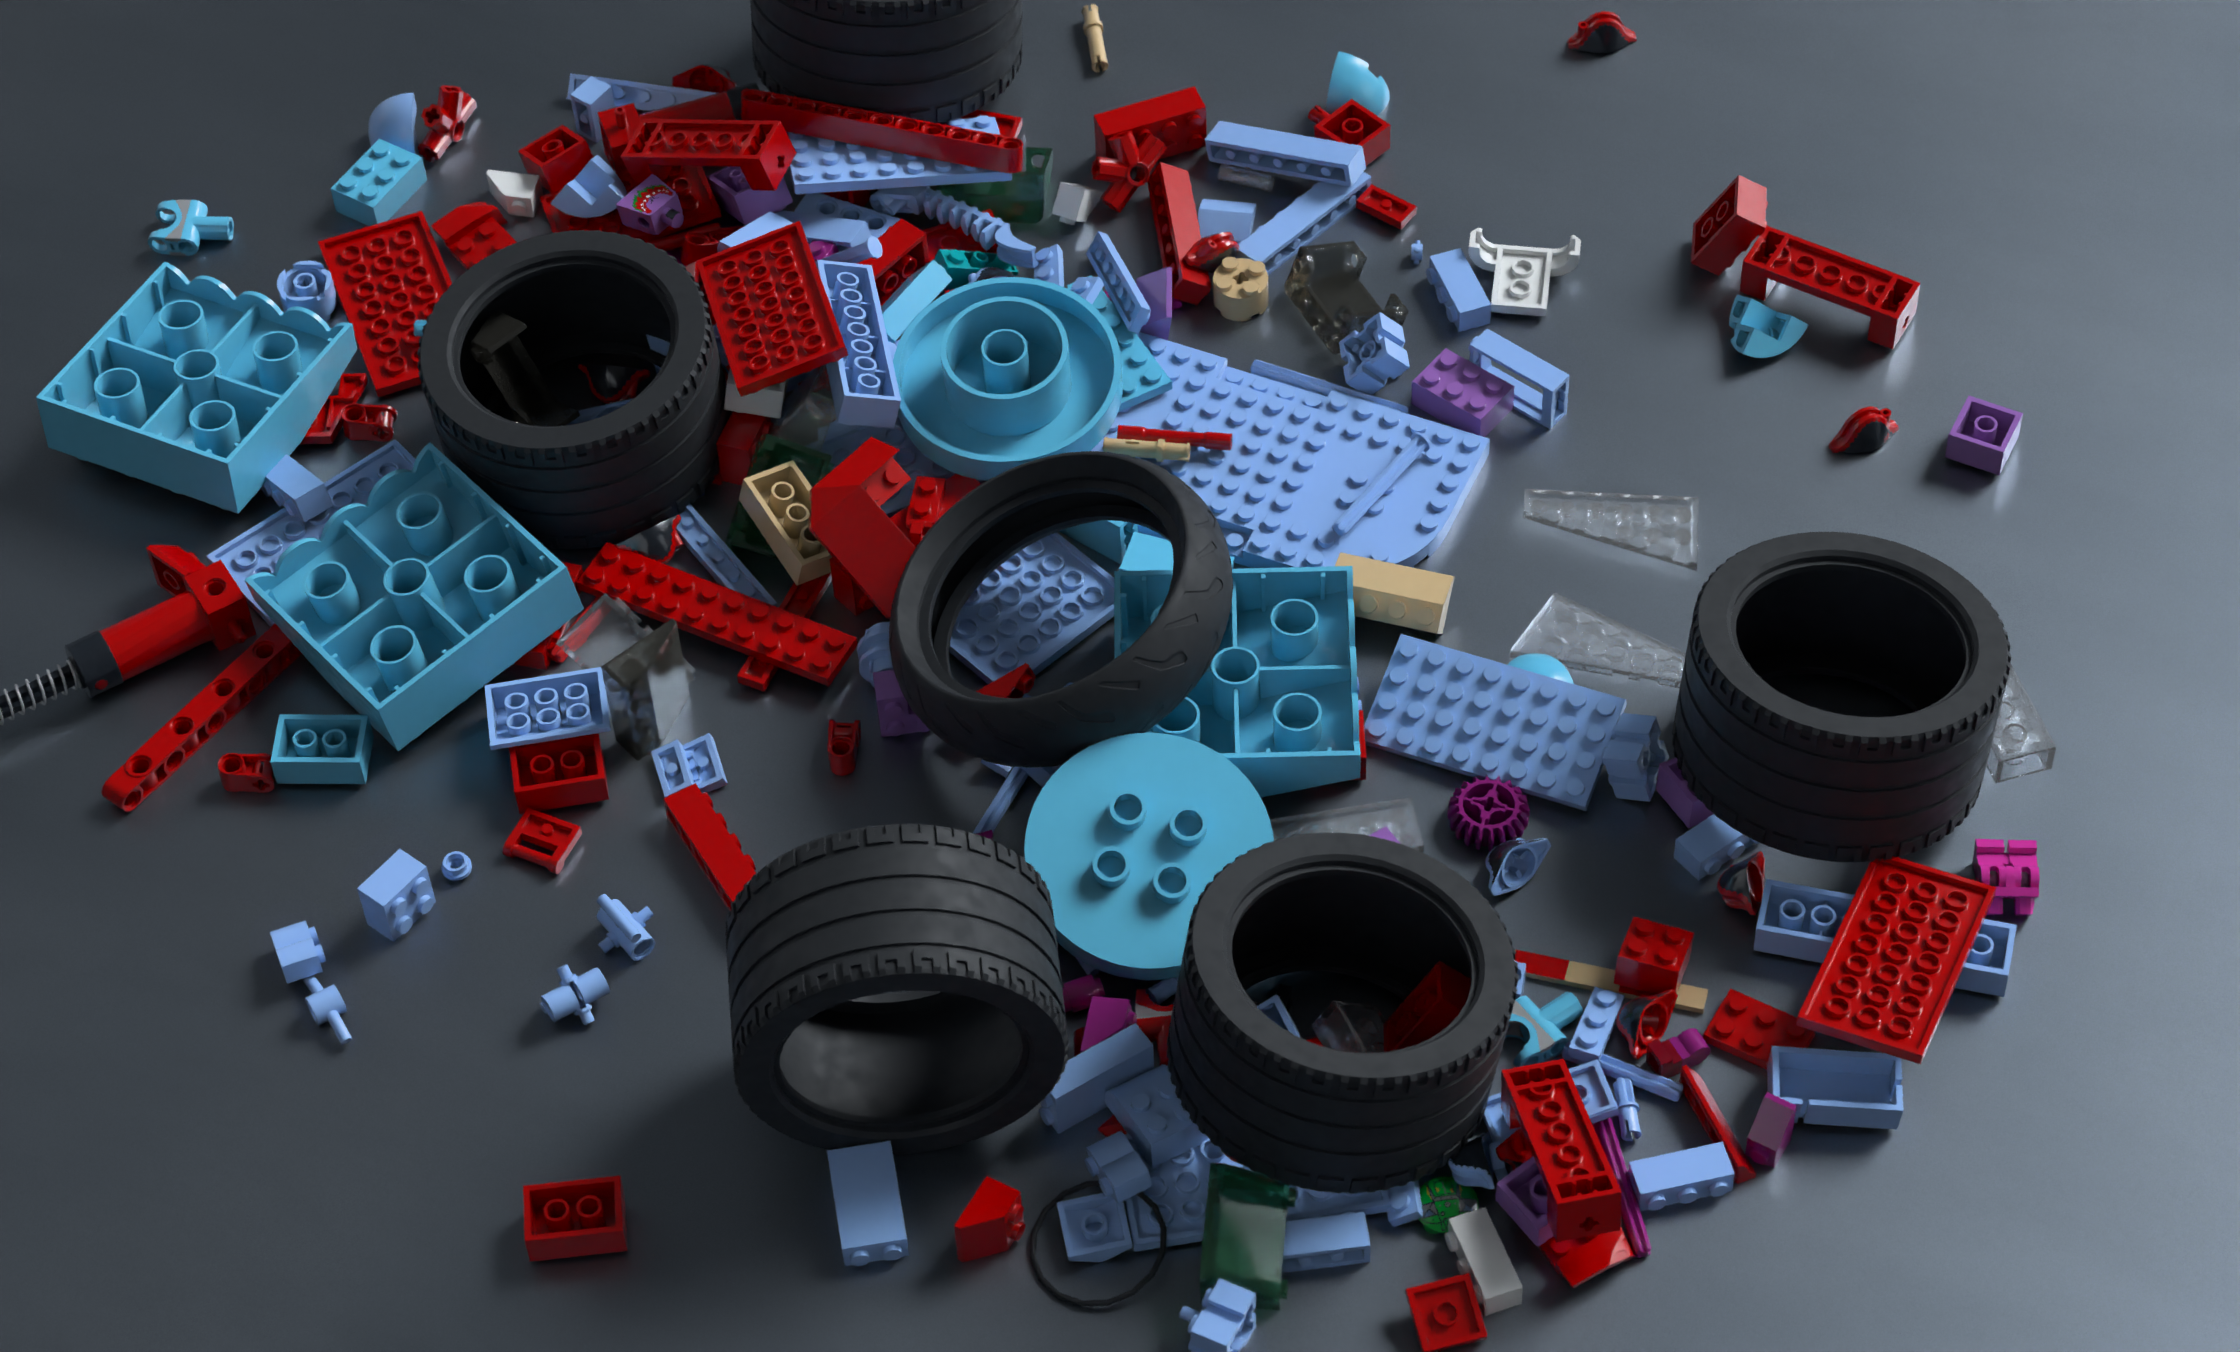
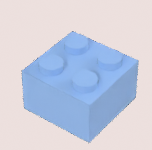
[357,849,436,942]

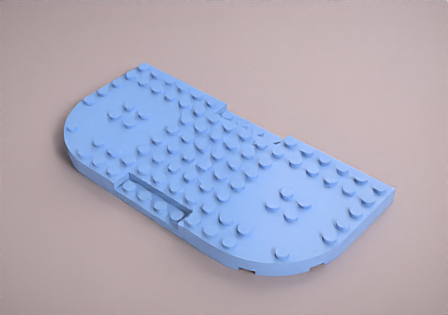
[1091,332,1490,568]

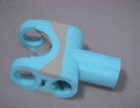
[148,200,234,256]
[1505,992,1583,1067]

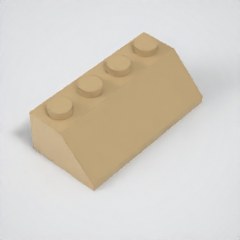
[1335,552,1455,634]

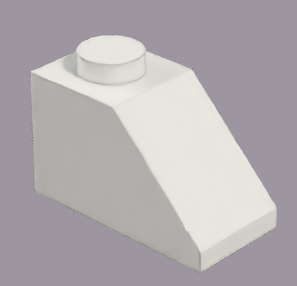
[486,170,543,218]
[1052,182,1103,225]

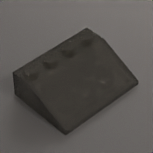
[601,618,689,761]

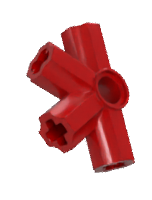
[417,85,477,163]
[1091,130,1167,213]

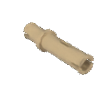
[1082,4,1108,72]
[1103,437,1191,462]

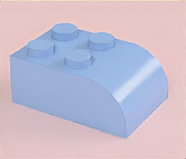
[1105,1064,1208,1167]

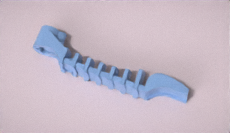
[870,186,1038,269]

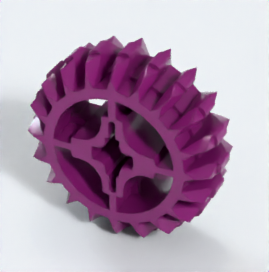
[1447,774,1530,852]

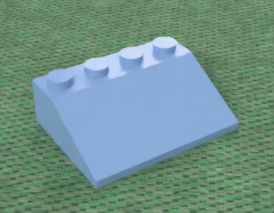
[485,667,611,750]

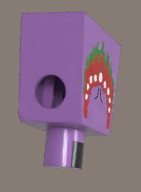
[616,174,684,235]

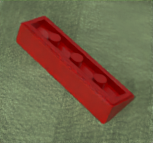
[1679,1065,1757,1185]

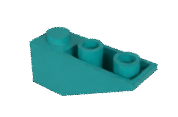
[934,249,1019,293]

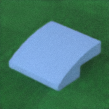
[651,733,728,797]

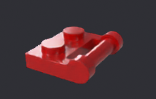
[502,808,582,874]

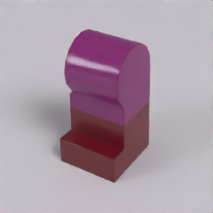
[1646,1028,1711,1079]

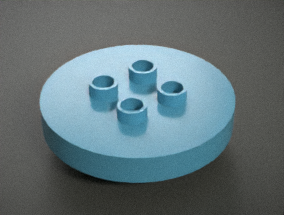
[893,277,1123,481]
[1024,732,1274,980]

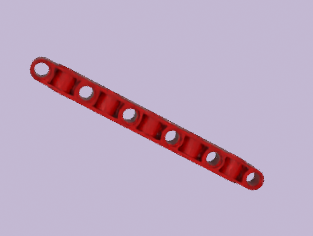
[101,623,302,812]

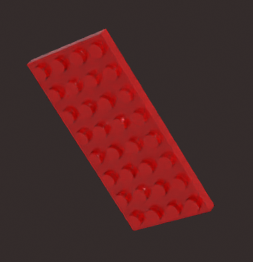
[318,211,452,397]
[696,221,848,397]
[1796,856,1997,1065]

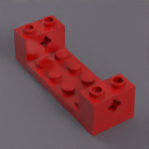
[621,119,797,191]
[1739,226,1921,350]
[1501,1059,1622,1242]

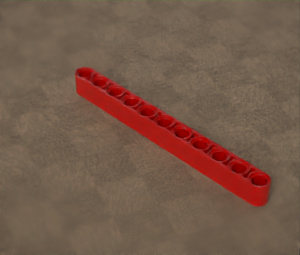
[741,89,1023,174]

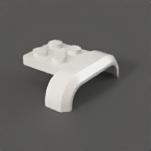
[1469,227,1581,317]

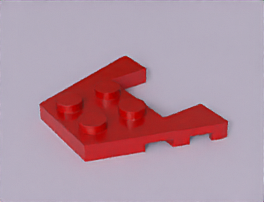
[300,373,368,444]

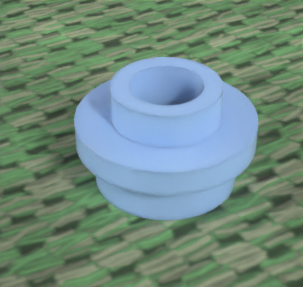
[441,851,472,881]

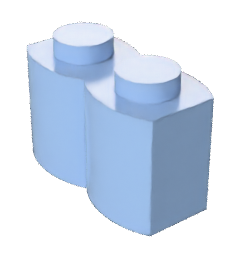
[270,920,326,984]
[1085,1131,1152,1203]

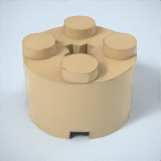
[1213,257,1269,321]

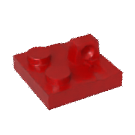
[1404,1273,1488,1352]

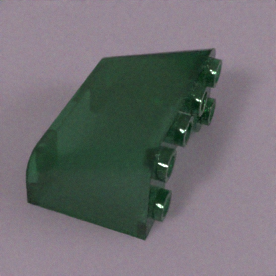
[936,147,1053,224]

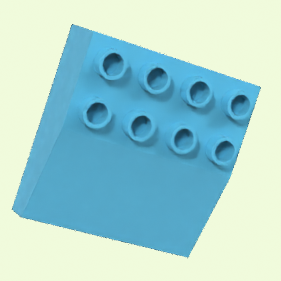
[36,262,357,514]
[245,443,584,751]
[1114,566,1361,798]

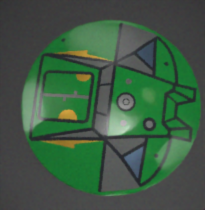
[1419,1177,1479,1234]

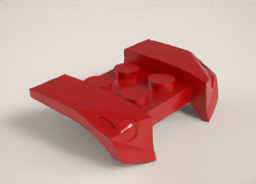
[431,202,517,270]
[1539,1228,1635,1289]

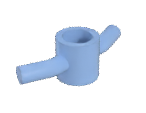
[303,975,352,1045]

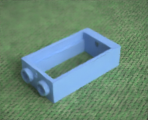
[1469,328,1569,429]

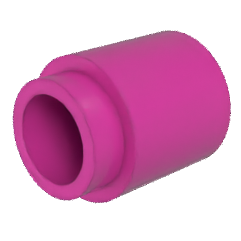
[1062,974,1105,1013]

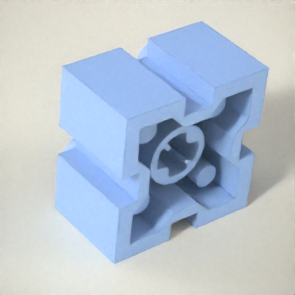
[1339,312,1410,395]
[1602,713,1669,802]
[1179,1278,1256,1352]

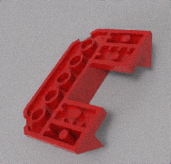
[809,437,915,619]

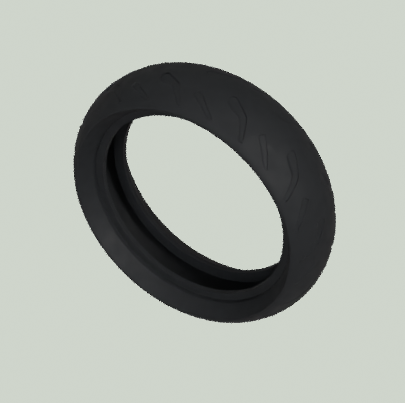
[889,451,1233,768]

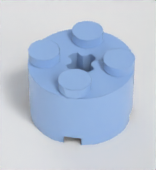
[277,261,337,322]

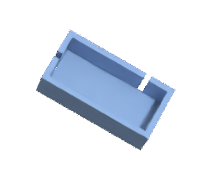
[1767,1046,1903,1130]

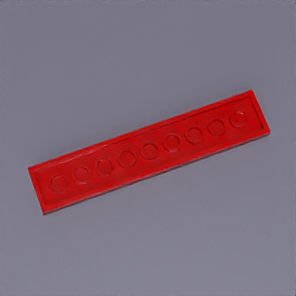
[576,542,858,686]

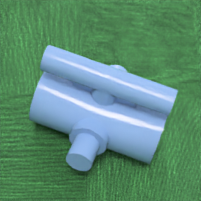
[597,894,655,961]
[540,964,610,1025]

